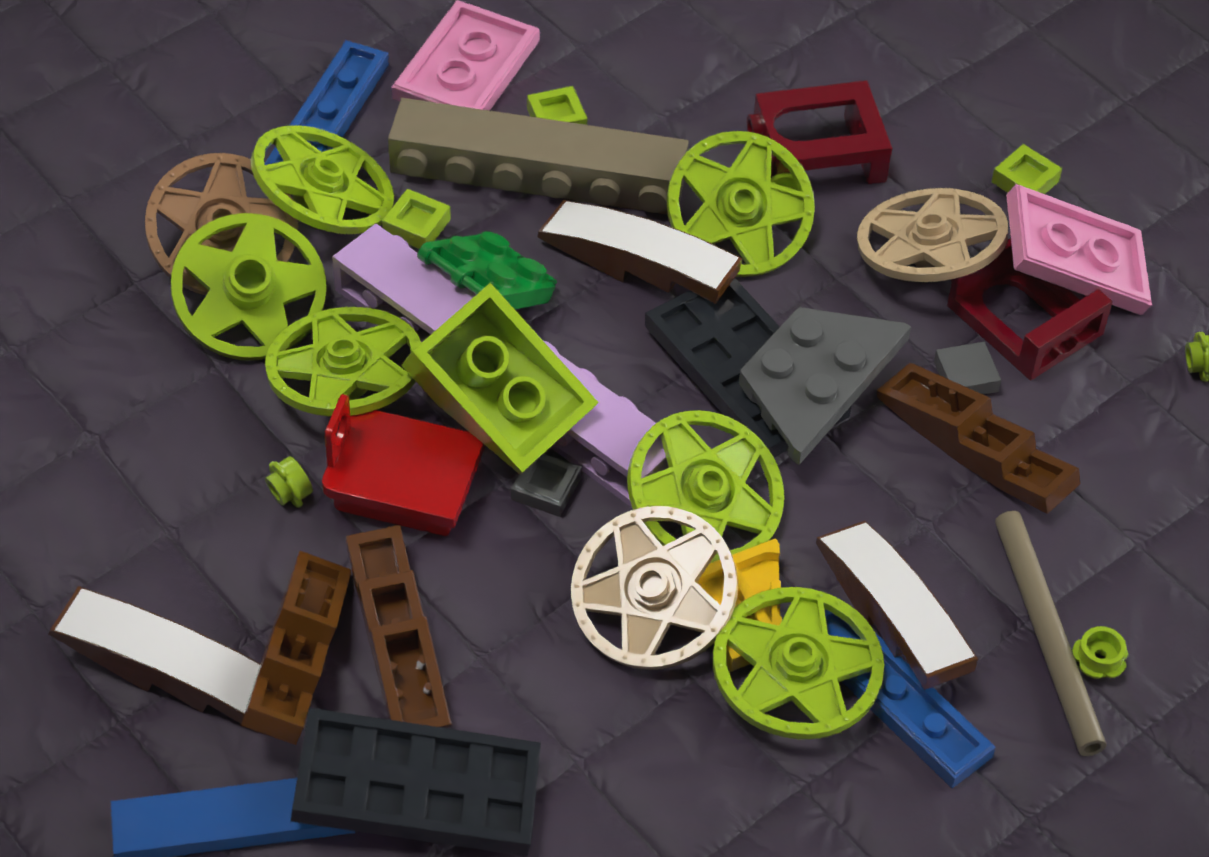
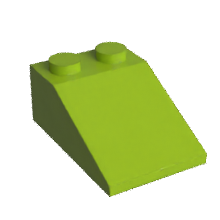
[402,283,599,474]

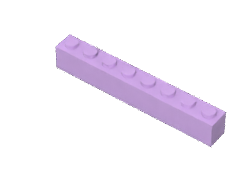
[332,224,669,507]

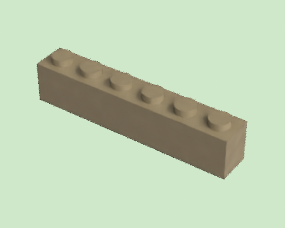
[388,97,689,215]

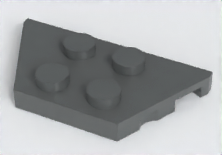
[739,307,911,465]

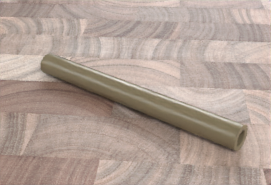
[995,511,1107,756]

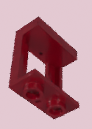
[746,80,892,184]
[947,238,1113,381]

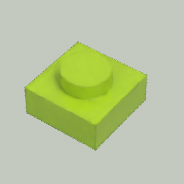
[527,86,587,125]
[991,144,1062,194]
[382,189,451,249]

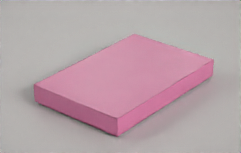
[392,0,540,111]
[1006,184,1152,315]

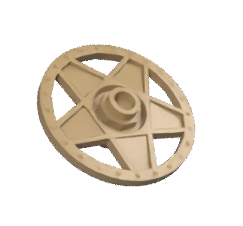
[857,188,1009,282]
[571,506,738,670]

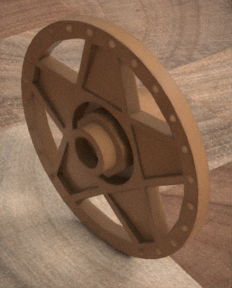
[145,153,298,295]

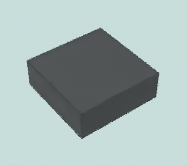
[934,342,1002,394]
[511,453,582,517]

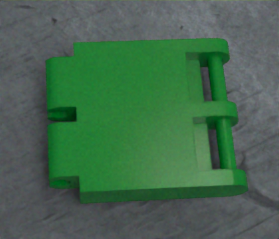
[417,231,557,309]

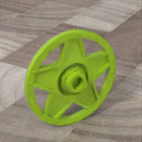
[251,125,394,234]
[667,131,815,277]
[171,213,326,361]
[265,307,421,416]
[627,410,784,563]
[713,587,884,739]

